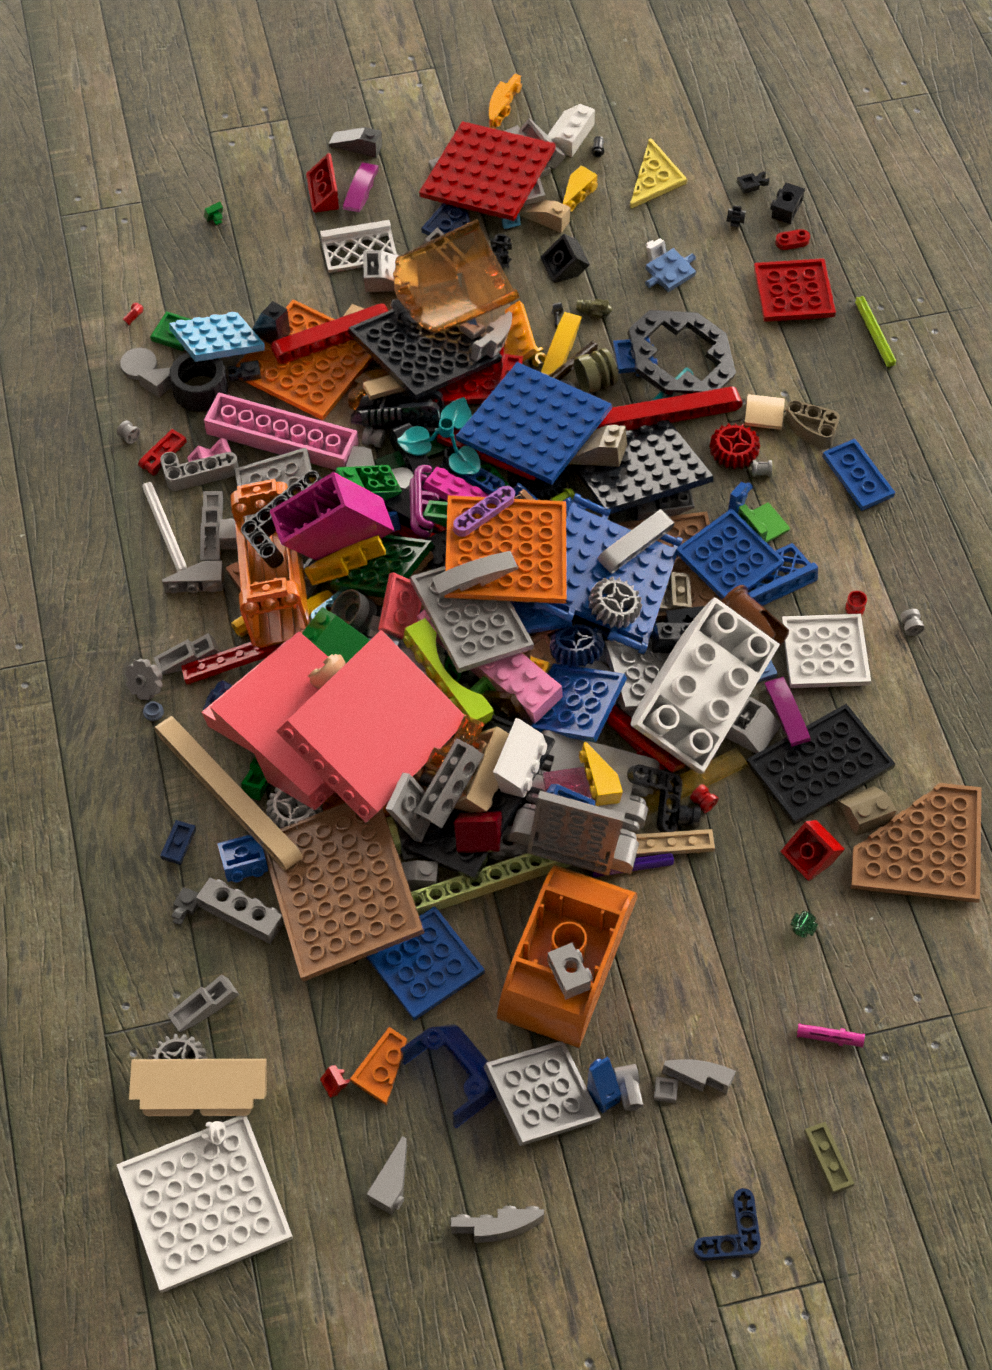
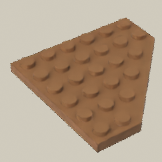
[851,783,981,903]

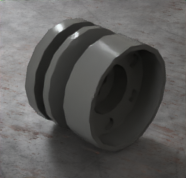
[331,589,382,638]

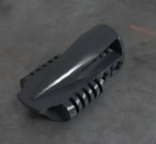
[351,390,445,432]

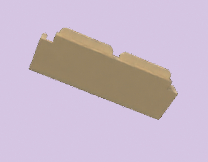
[129,1059,267,1116]

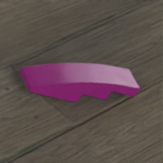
[343,163,379,212]
[765,677,811,747]

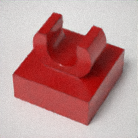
[320,1065,350,1098]

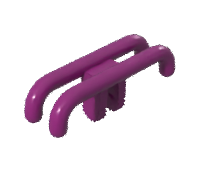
[409,465,439,538]

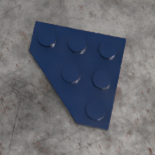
[421,203,475,254]

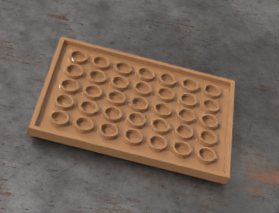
[263,802,425,982]

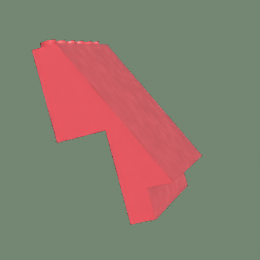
[276,630,469,823]
[202,632,335,810]

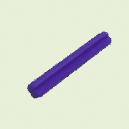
[591,853,674,877]

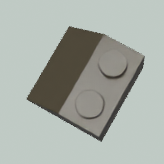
[837,786,897,836]

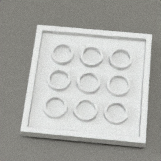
[781,614,871,688]

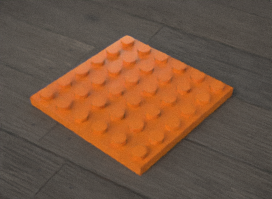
[232,300,373,420]
[444,495,567,604]

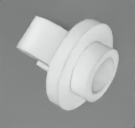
[201,1121,226,1144]

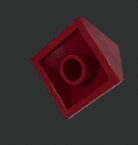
[454,812,502,853]

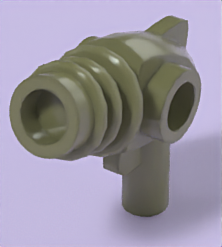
[576,299,613,318]

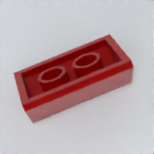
[306,153,339,212]

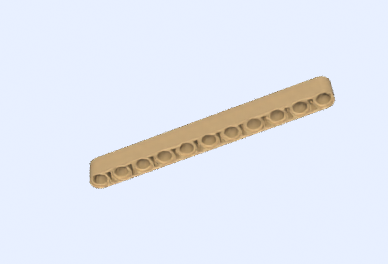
[154,716,303,871]

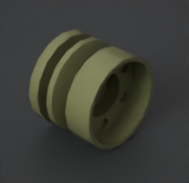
[573,348,618,394]

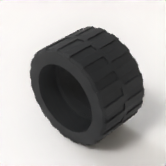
[169,352,228,412]

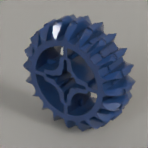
[550,623,604,668]

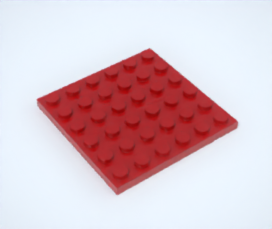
[419,121,556,221]

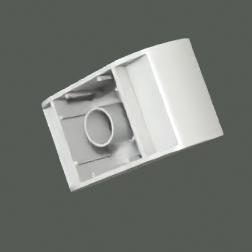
[631,597,780,774]

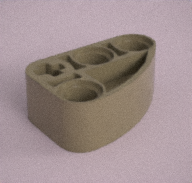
[785,400,840,449]

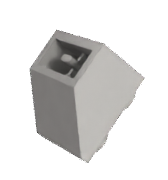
[725,696,781,754]

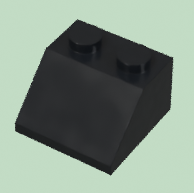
[540,233,590,283]

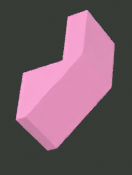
[187,438,231,462]

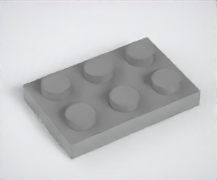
[386,773,431,842]

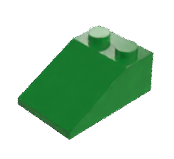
[302,607,370,663]

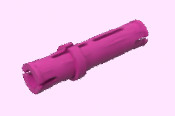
[797,1023,865,1048]

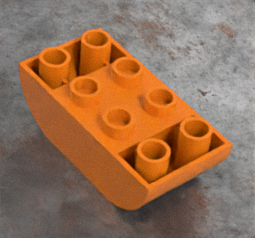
[497,865,637,1048]

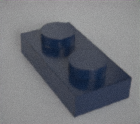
[160,820,196,865]

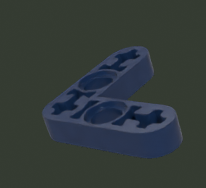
[693,1188,761,1261]

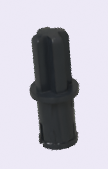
[390,299,418,331]

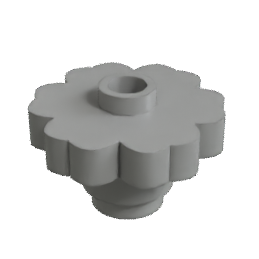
[125,659,163,700]

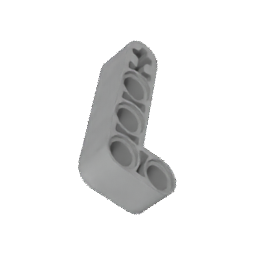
[161,452,239,491]

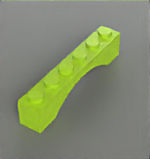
[403,618,494,731]

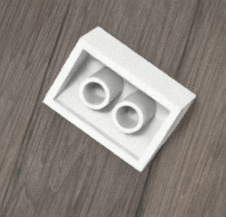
[547,104,595,157]
[493,718,547,798]

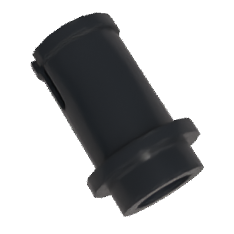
[591,136,605,158]

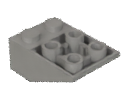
[363,250,418,292]

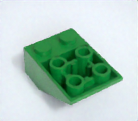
[335,465,402,500]

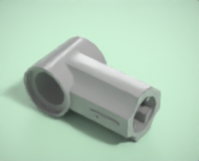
[613,1064,643,1111]

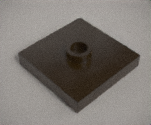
[482,690,533,726]

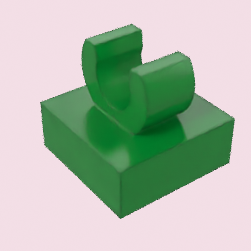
[204,201,223,225]

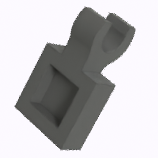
[172,887,199,926]

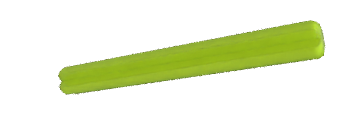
[855,296,896,367]

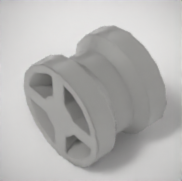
[116,420,140,444]

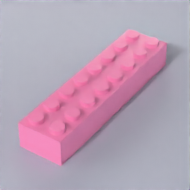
[204,392,359,470]
[417,609,563,724]

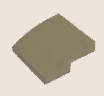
[659,572,692,612]

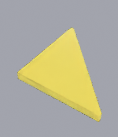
[630,138,687,209]

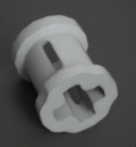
[752,460,772,477]

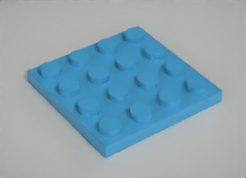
[169,312,265,362]

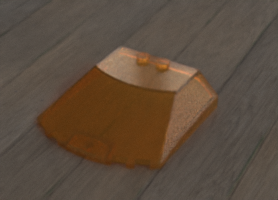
[393,219,520,333]

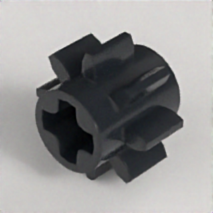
[726,205,746,227]
[490,234,512,253]
[488,249,512,271]

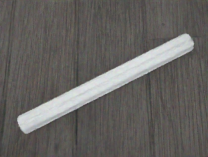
[142,482,187,572]

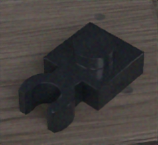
[737,172,770,194]
[228,360,261,382]

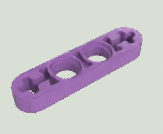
[453,486,515,537]

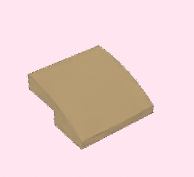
[744,394,785,430]

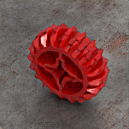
[709,422,760,470]

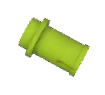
[550,488,575,501]

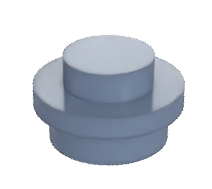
[143,701,164,721]

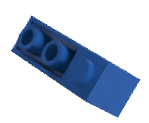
[587,1056,621,1114]

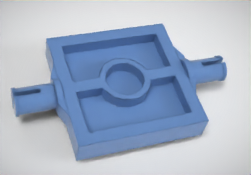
[645,248,696,292]

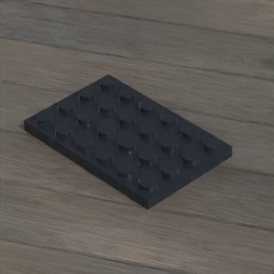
[746,703,895,825]

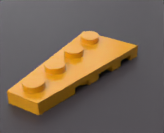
[504,300,538,361]

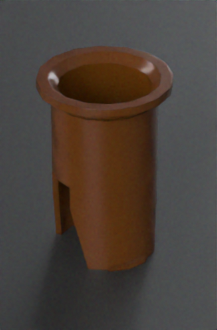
[721,585,789,649]

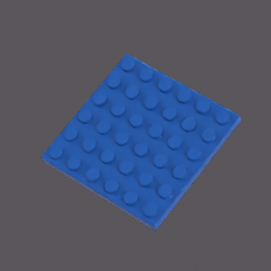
[456,362,612,485]

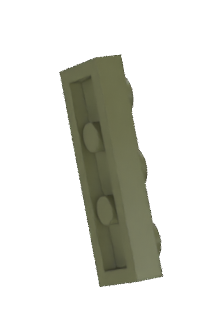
[804,1122,854,1194]

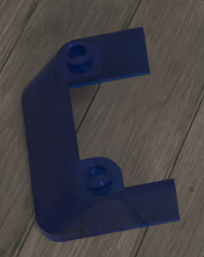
[400,1024,497,1128]

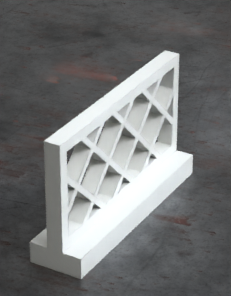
[320,220,397,273]

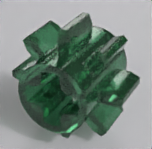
[790,911,818,938]

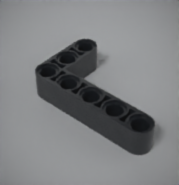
[241,471,322,568]

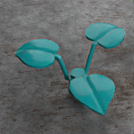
[397,397,480,475]

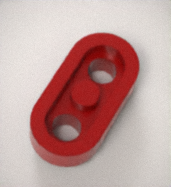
[775,229,810,250]

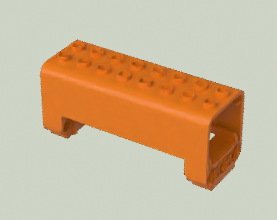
[230,479,310,647]

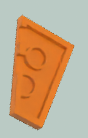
[350,1027,407,1106]

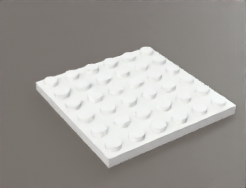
[117,1116,293,1293]

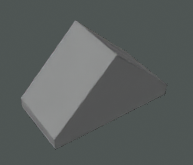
[137,368,172,398]

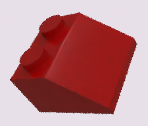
[780,820,845,881]

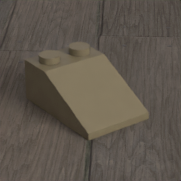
[569,425,627,467]

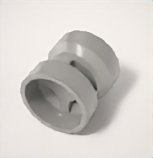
[362,426,385,448]
[900,609,925,636]

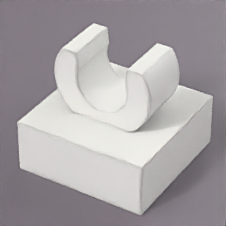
[645,239,666,262]

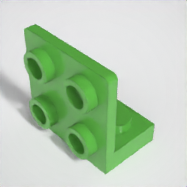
[738,503,790,543]

